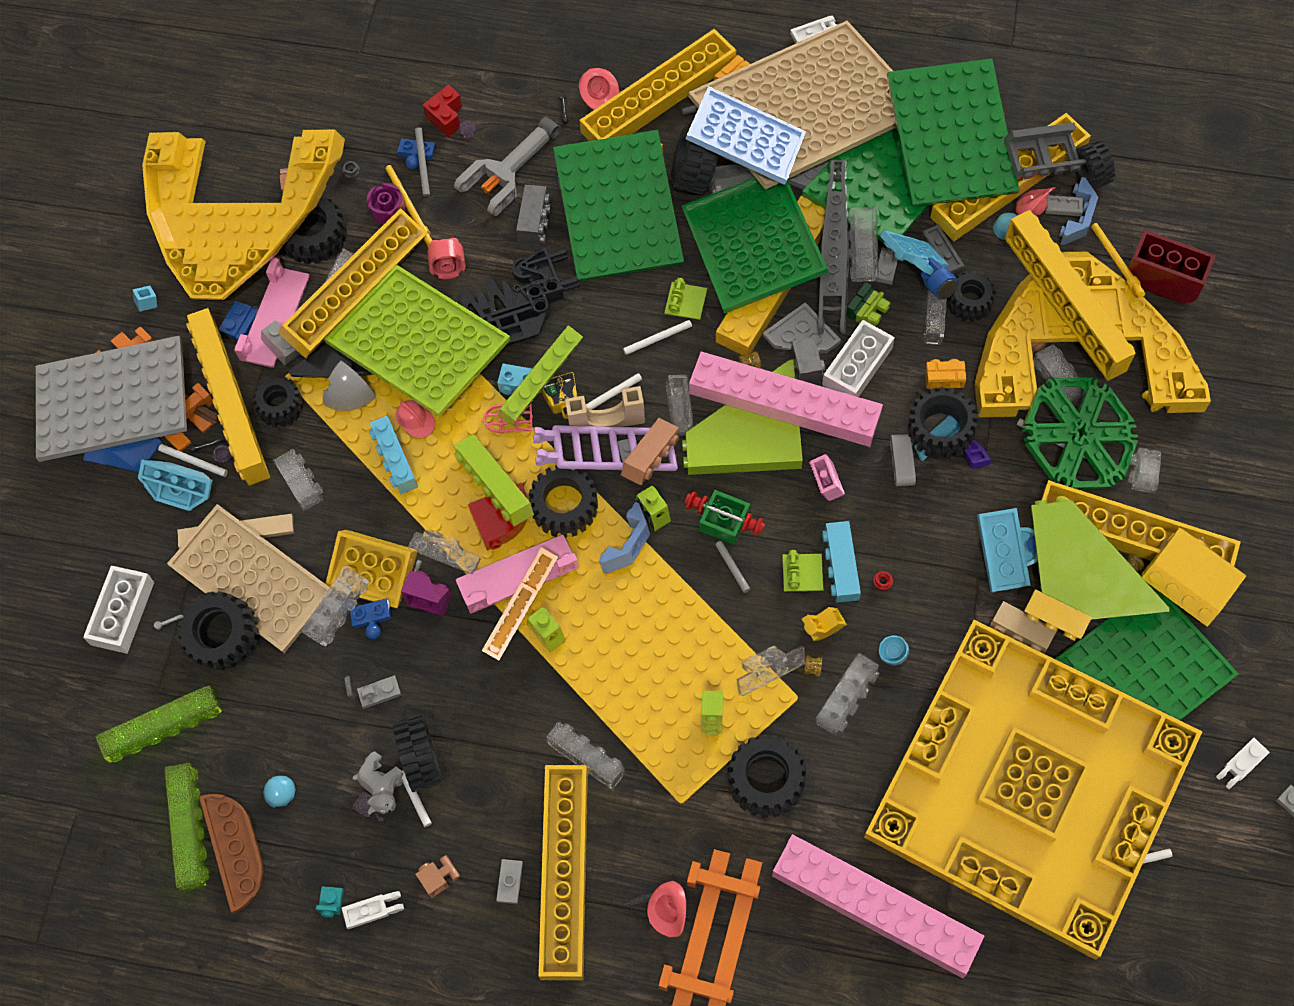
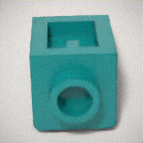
[316,886,344,918]

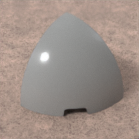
[323,361,376,411]

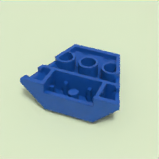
[83,437,163,472]

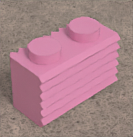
[810,454,845,501]

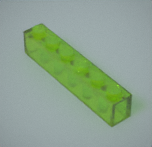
[95,685,222,763]
[165,763,209,892]

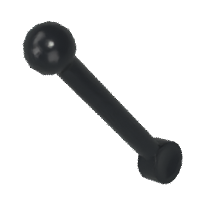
[559,94,569,124]
[190,436,227,452]

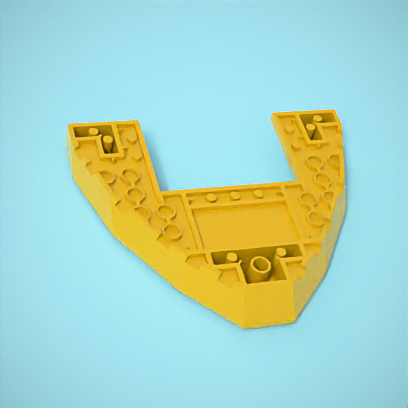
[142,130,345,300]
[974,252,1211,417]

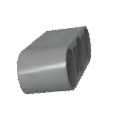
[890,434,916,486]

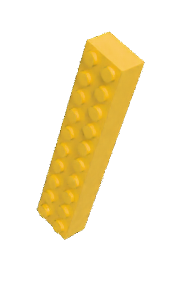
[580,29,736,141]
[930,113,1091,241]
[716,196,826,358]
[278,208,427,358]
[1005,210,1136,381]
[186,308,270,486]
[1041,480,1240,566]
[539,765,588,980]

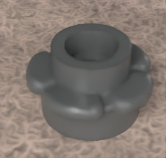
[343,161,360,178]

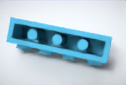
[369,416,418,495]

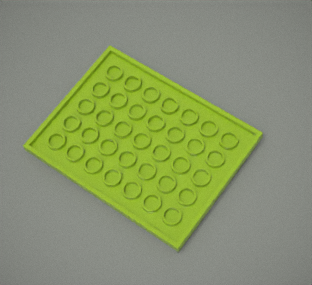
[324,265,510,417]

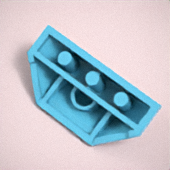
[138,460,212,511]

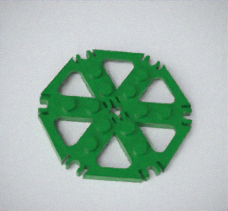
[1022,378,1138,489]

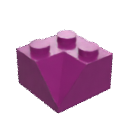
[401,571,452,617]

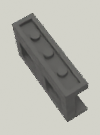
[1004,122,1086,179]

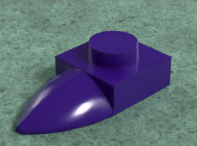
[965,439,991,469]

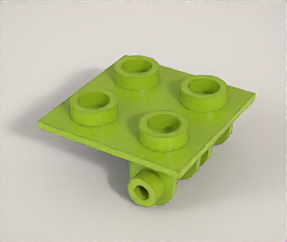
[664,278,707,320]
[783,550,823,592]

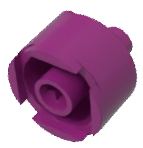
[367,183,405,225]

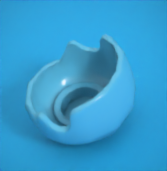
[993,213,1018,240]
[879,635,909,666]
[263,776,296,808]

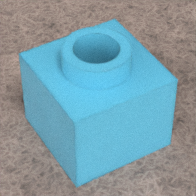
[133,286,157,312]

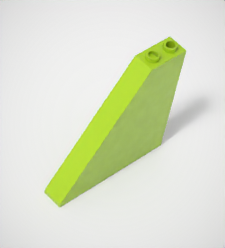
[682,360,803,475]
[1031,498,1169,623]

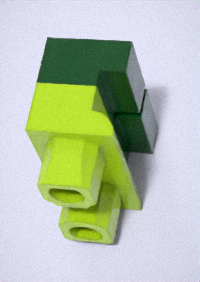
[847,282,890,326]

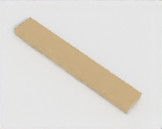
[178,514,294,549]

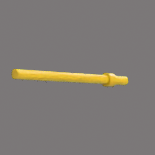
[385,165,433,248]
[1091,223,1145,298]

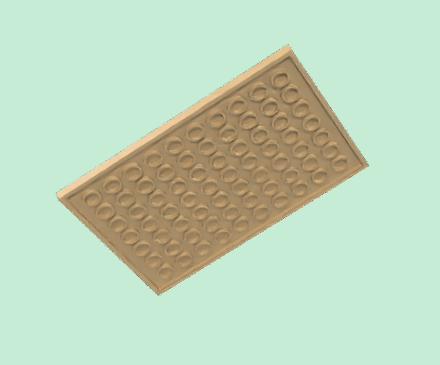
[689,21,896,190]

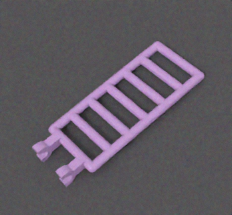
[533,425,678,471]

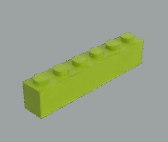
[498,325,583,427]
[454,434,534,526]

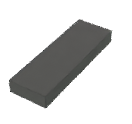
[922,225,965,274]

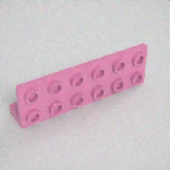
[234,257,310,368]
[456,535,579,614]

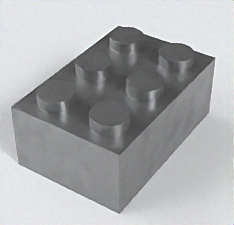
[516,185,551,251]

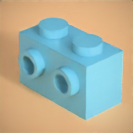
[497,364,532,395]

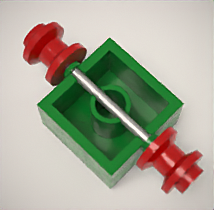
[684,490,766,545]

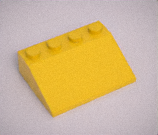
[1141,527,1246,627]
[326,530,418,608]

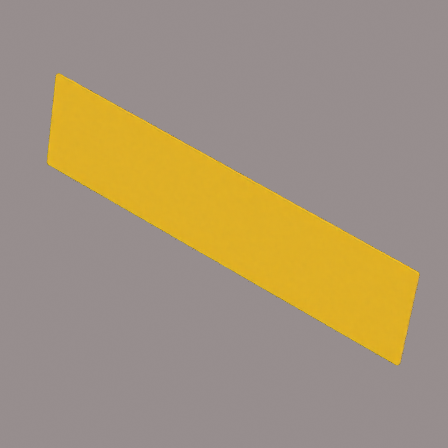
[285,373,798,804]

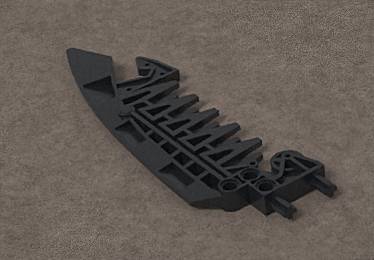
[289,247,580,378]

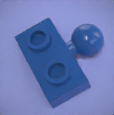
[397,138,436,169]
[350,599,392,639]

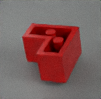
[423,85,462,137]

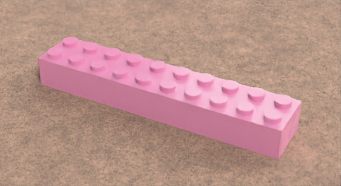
[689,352,883,447]
[772,834,984,978]

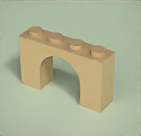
[565,386,645,436]

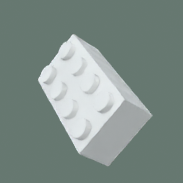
[822,320,895,397]
[83,566,154,654]

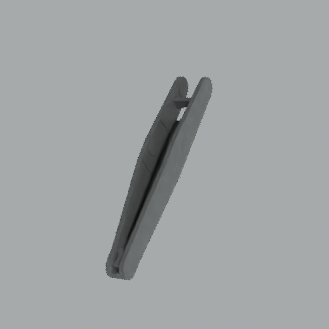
[818,160,849,334]

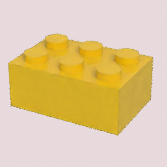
[1024,589,1092,641]

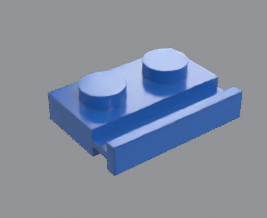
[218,301,259,339]

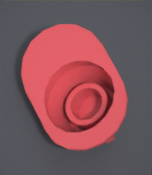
[395,400,435,438]

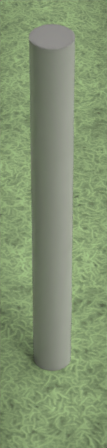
[415,128,430,196]

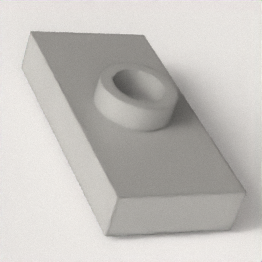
[1045,195,1083,216]
[496,859,523,904]

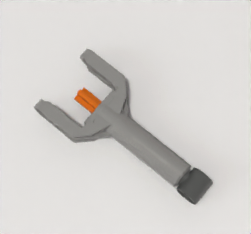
[454,117,561,216]

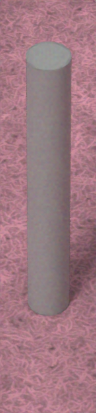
[715,541,750,593]

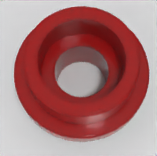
[873,571,893,591]

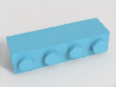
[822,521,861,603]

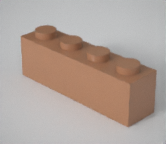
[621,418,679,485]

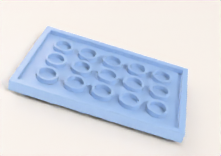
[685,86,806,185]

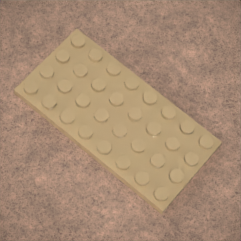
[167,504,334,653]

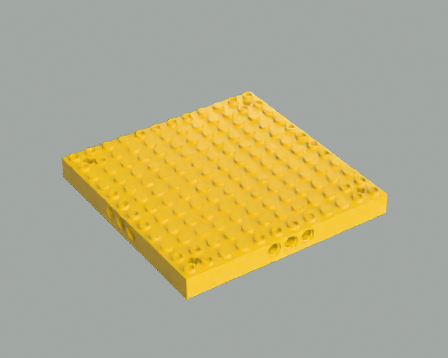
[864,620,1202,960]

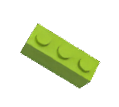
[701,691,723,736]

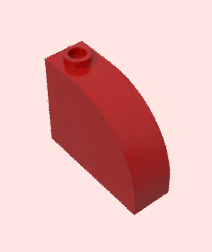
[468,483,527,551]

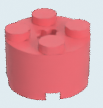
[427,238,466,279]

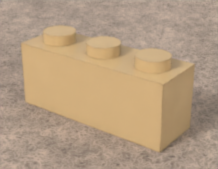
[990,601,1057,654]

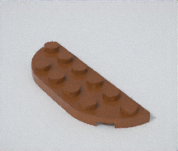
[199,794,264,914]

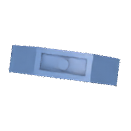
[1059,177,1098,245]
[599,502,650,574]

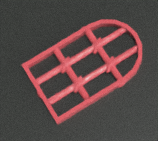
[483,403,533,433]

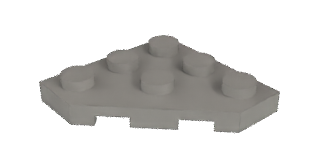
[763,303,841,354]

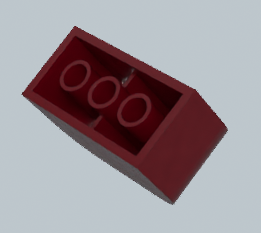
[1128,230,1216,303]

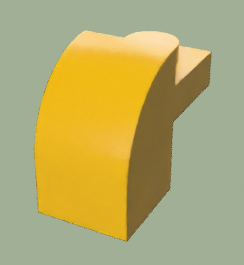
[802,607,847,641]

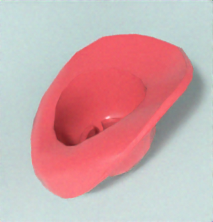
[579,68,619,110]
[1016,187,1056,216]
[647,881,686,938]

